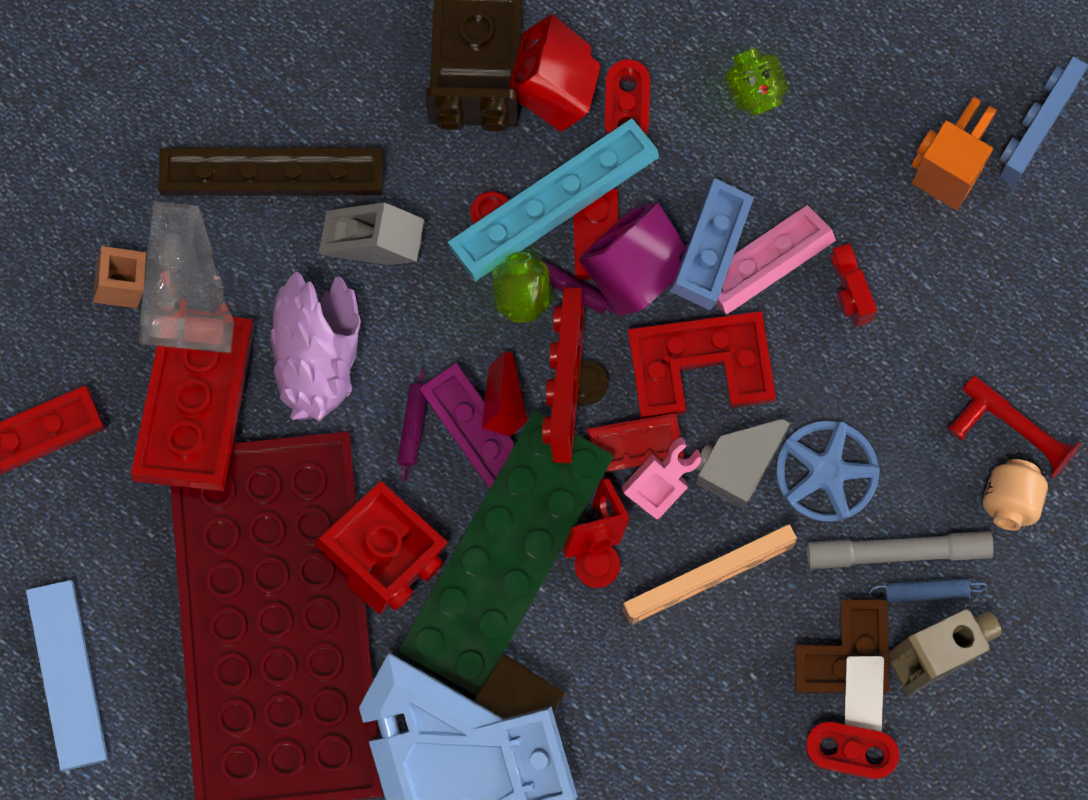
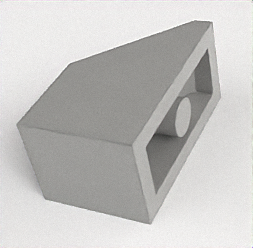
[319,202,424,265]
[696,419,790,510]

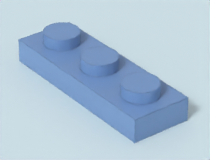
[999,56,1088,187]
[670,178,754,310]

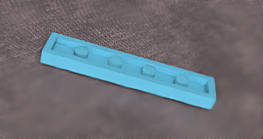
[448,118,659,282]

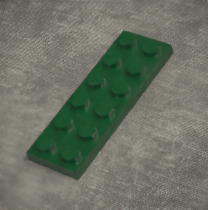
[398,410,614,696]

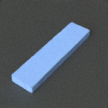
[26,580,108,771]

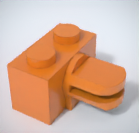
[911,96,997,211]

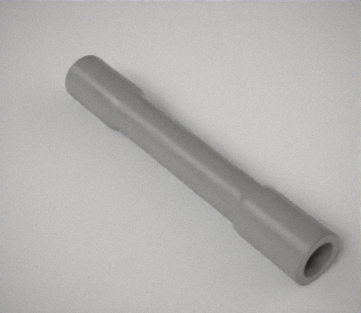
[807,531,994,570]

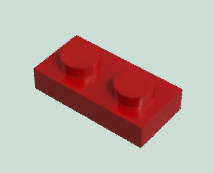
[573,189,618,280]

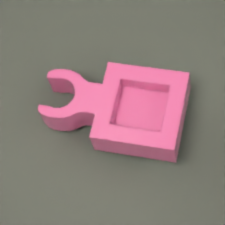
[622,437,701,520]

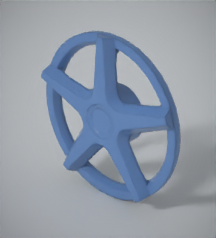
[776,421,880,522]

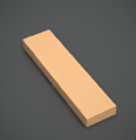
[622,524,797,625]

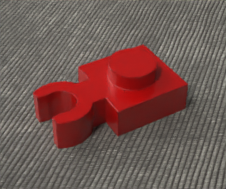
[830,243,878,327]

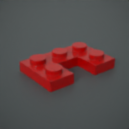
[628,311,776,419]

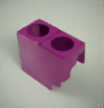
[579,203,685,316]

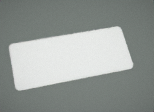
[845,656,884,732]

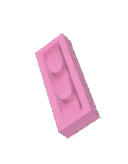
[716,205,836,315]

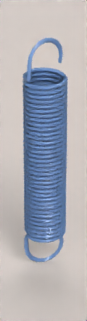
[869,577,988,603]

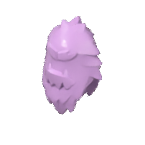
[271,272,361,421]

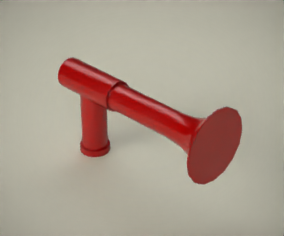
[947,375,1082,479]

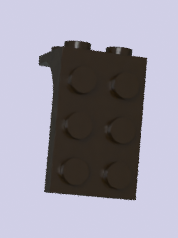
[425,0,522,132]

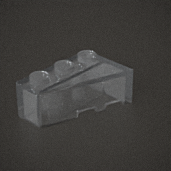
[139,202,234,353]

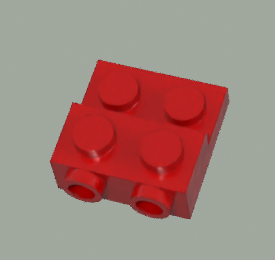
[316,481,448,615]

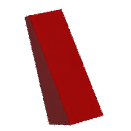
[482,351,528,437]

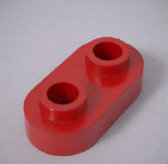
[604,59,650,136]
[805,722,899,780]

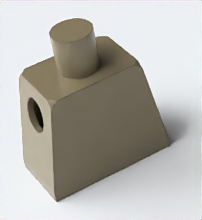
[889,609,1002,696]

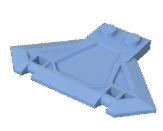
[359,653,578,800]

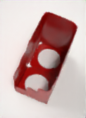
[508,14,601,132]

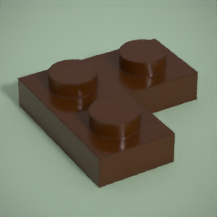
[794,600,889,694]

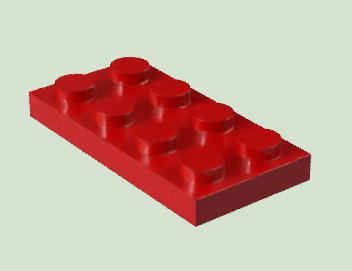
[131,310,255,491]

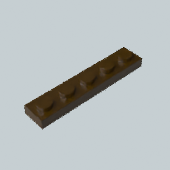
[158,148,383,196]

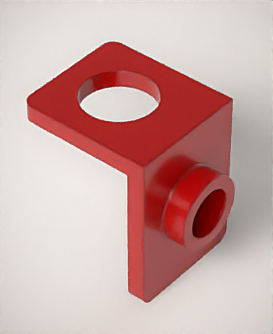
[563,478,630,558]

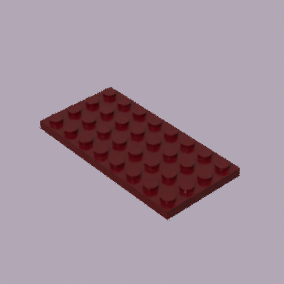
[170,431,384,800]

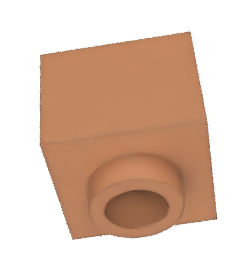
[93,246,146,309]

